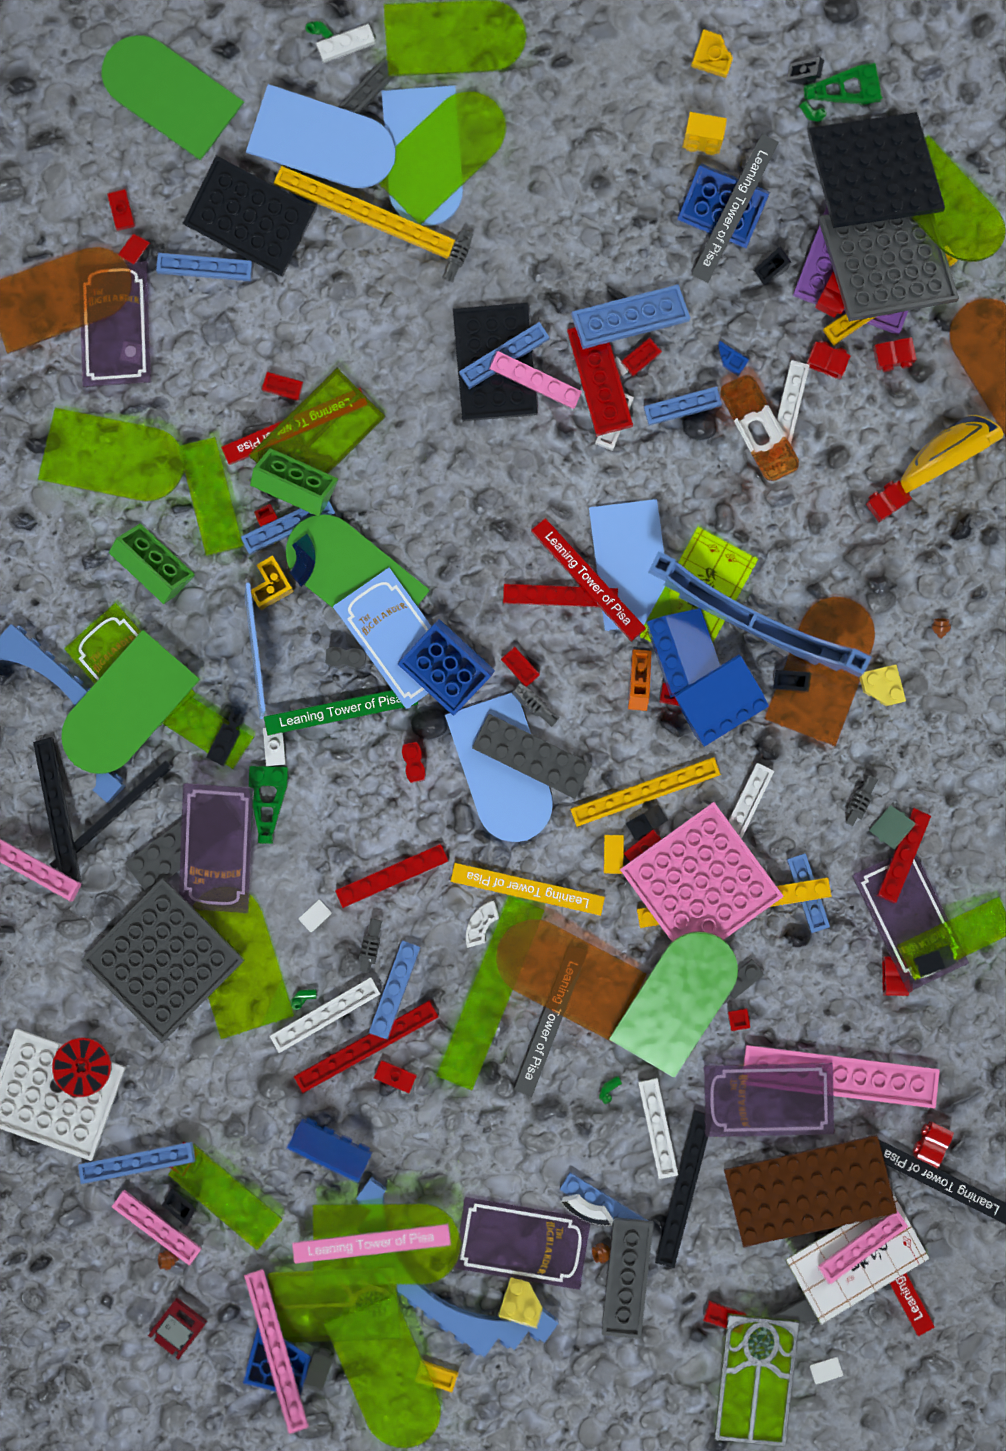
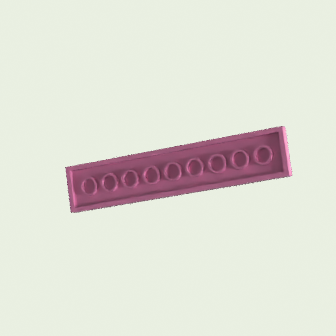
[741,1045,940,1109]

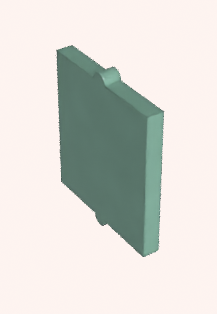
[869,805,915,849]

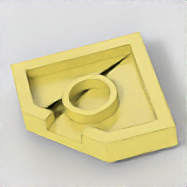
[859,664,906,706]
[499,1277,543,1328]

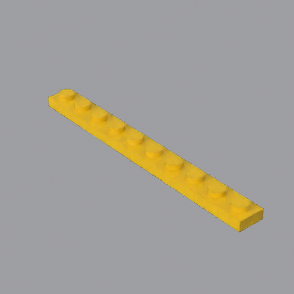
[274,166,456,259]
[637,878,832,928]

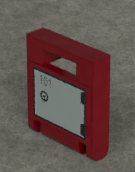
[148,1298,208,1360]

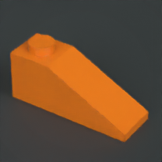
[628,649,652,711]

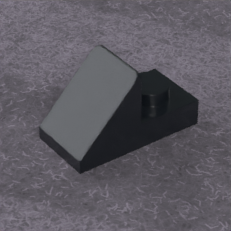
[787,57,824,85]
[773,670,811,694]
[625,804,668,840]
[162,1188,198,1226]

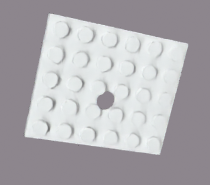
[0,1029,126,1161]

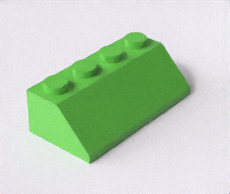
[250,448,338,516]
[108,523,195,604]

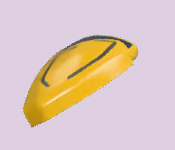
[901,415,1004,493]

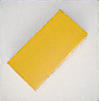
[603,835,624,874]
[415,1360,458,1393]

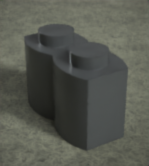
[325,647,366,670]

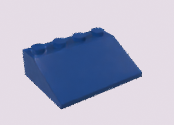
[677,163,770,248]
[646,608,720,698]
[398,619,495,716]
[674,654,769,747]
[286,1118,372,1183]

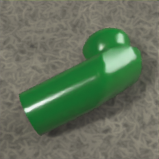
[305,21,334,39]
[799,101,827,122]
[291,989,317,1010]
[599,1076,622,1104]

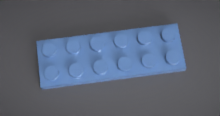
[571,284,691,349]

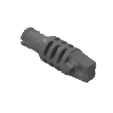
[442,229,473,282]
[512,683,559,727]
[846,775,878,826]
[359,918,382,973]

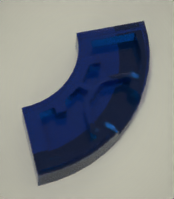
[289,534,316,588]

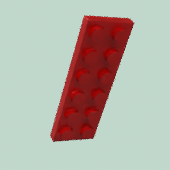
[567,327,633,437]

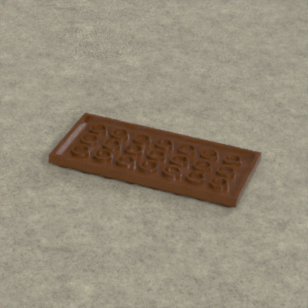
[724,1135,897,1247]

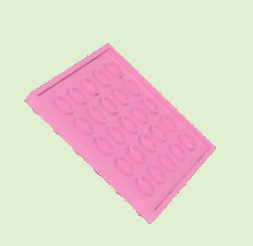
[620,802,784,942]

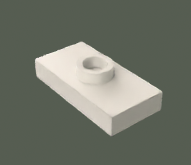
[263,728,286,766]

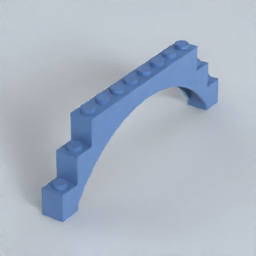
[648,551,872,677]
[0,624,126,803]
[356,1176,559,1358]

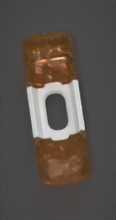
[720,375,799,481]

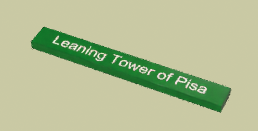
[264,690,418,736]

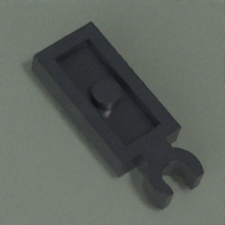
[206,713,245,766]

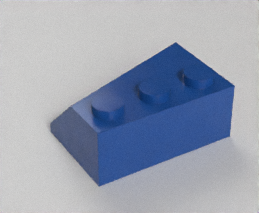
[243,1326,311,1398]

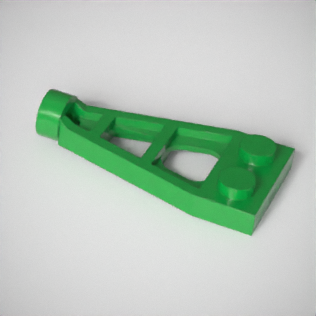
[804,63,882,105]
[248,766,288,844]

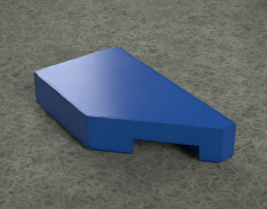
[718,341,750,377]

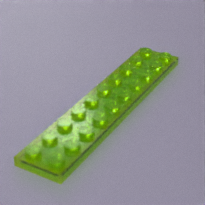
[436,895,545,1091]

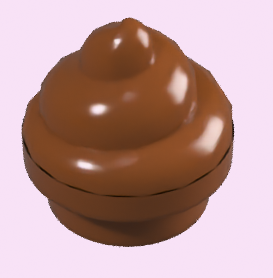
[931,618,951,638]
[592,1243,610,1263]
[158,1250,179,1271]

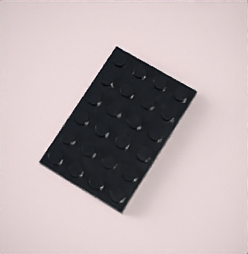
[183,155,317,277]
[453,302,538,422]

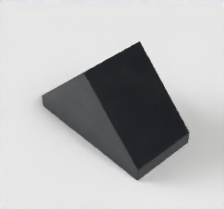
[753,247,791,285]
[913,945,956,977]

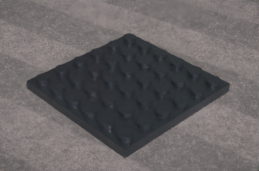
[807,112,945,228]

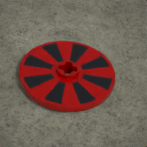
[52,1038,111,1097]

